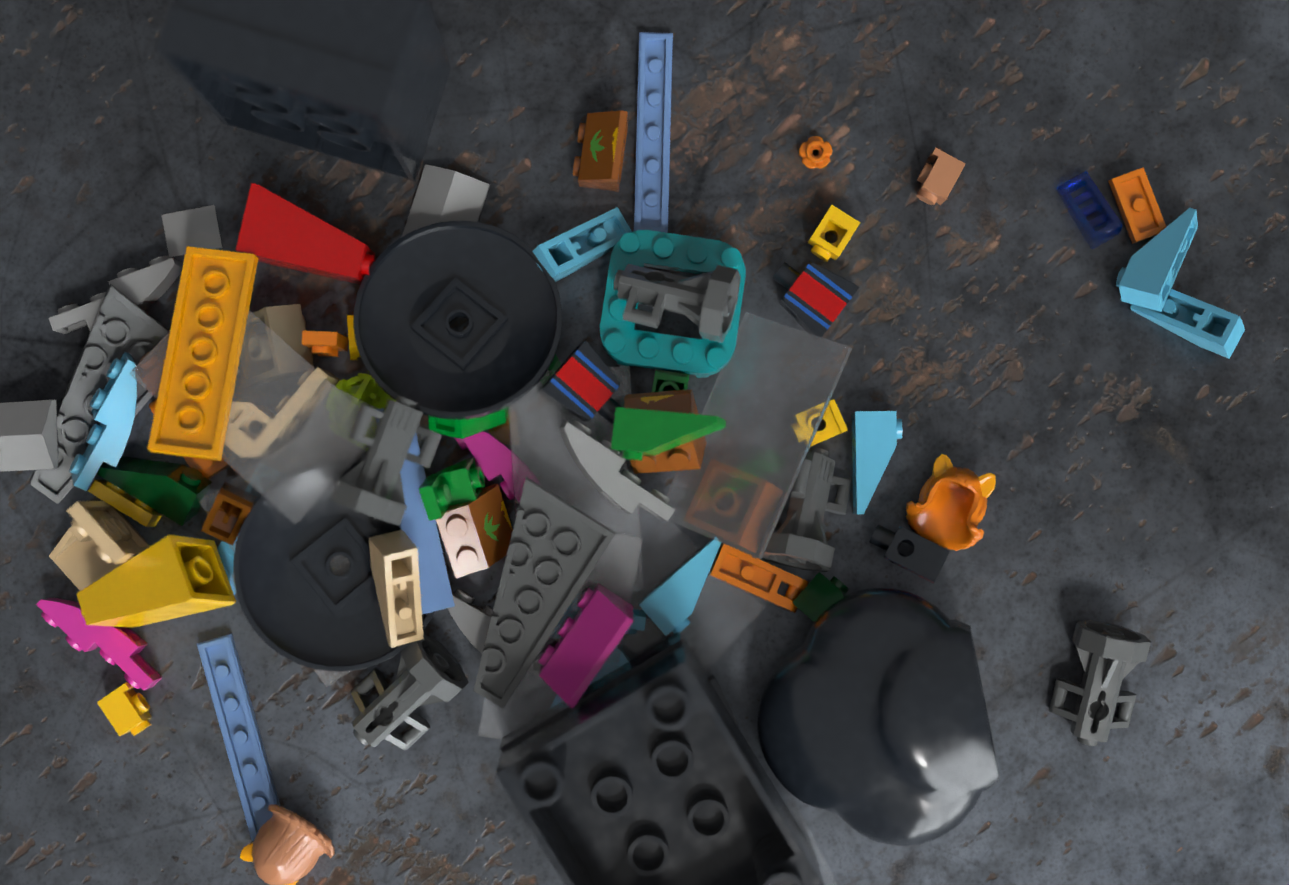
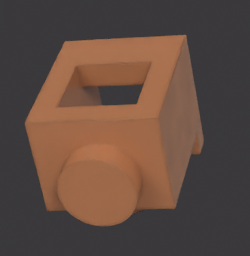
[916,148,965,205]

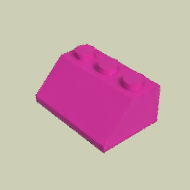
[538,583,634,708]

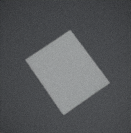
[162,205,222,258]

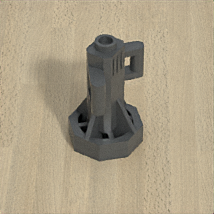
[614,264,741,343]
[329,396,442,526]
[760,448,852,572]
[1049,620,1151,746]
[351,633,469,751]

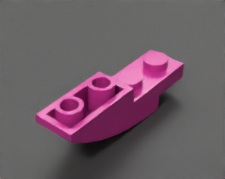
[454,431,542,503]
[36,598,162,691]

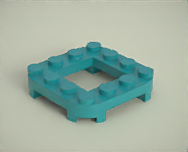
[600,230,746,378]

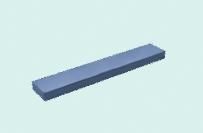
[634,32,673,233]
[375,408,455,614]
[197,633,281,841]

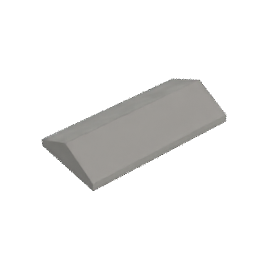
[402,164,490,237]
[0,400,58,472]

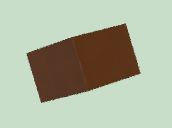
[201,482,257,545]

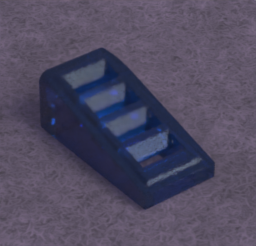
[1056,171,1123,249]

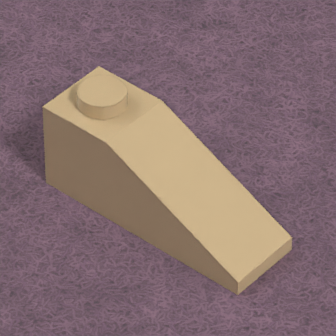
[369,530,424,648]

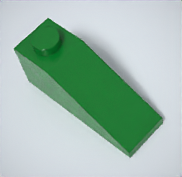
[611,407,726,461]

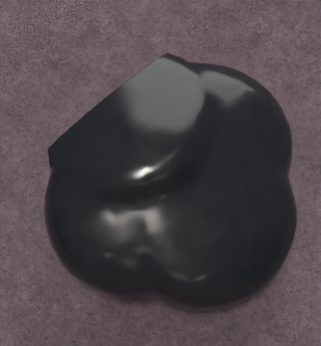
[757,588,999,846]

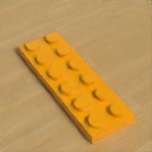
[148,246,258,461]

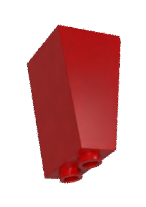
[235,183,376,285]

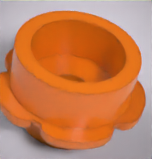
[799,136,833,169]

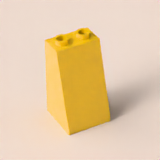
[76,535,236,628]

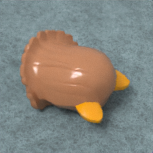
[240,804,335,885]

